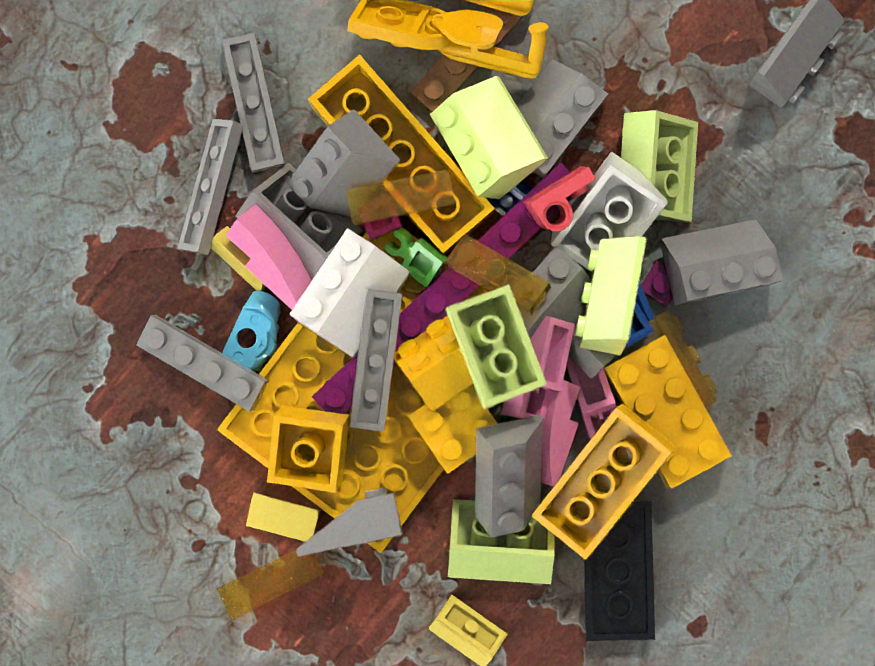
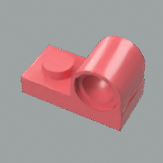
[523,166,595,232]

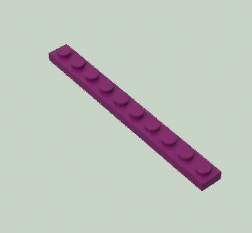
[312,163,572,414]

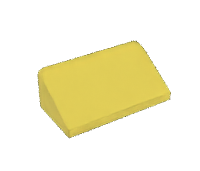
[211,226,266,291]
[246,493,321,542]
[429,595,508,666]

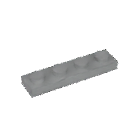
[222,33,285,173]
[178,119,243,255]
[349,289,402,432]
[136,315,269,412]

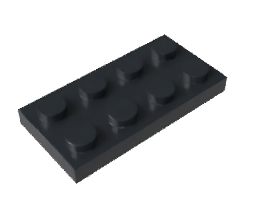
[583,501,655,641]

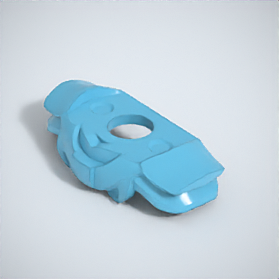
[222,290,281,372]

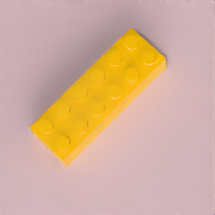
[308,54,495,256]

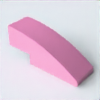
[226,204,311,310]
[501,316,575,424]
[566,356,616,441]
[541,380,580,487]

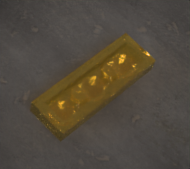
[346,169,455,226]
[445,234,551,316]
[652,311,718,407]
[217,550,325,619]

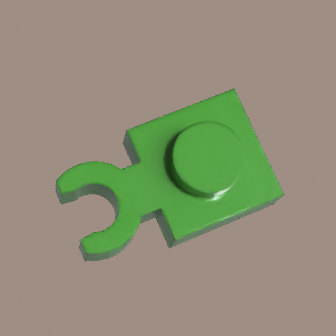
[384,228,448,288]

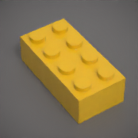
[603,335,732,489]
[531,404,677,560]

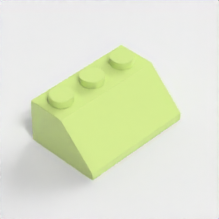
[430,76,548,199]
[621,110,698,222]
[575,236,646,355]
[445,285,547,409]
[448,499,555,584]

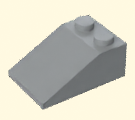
[296,488,403,557]

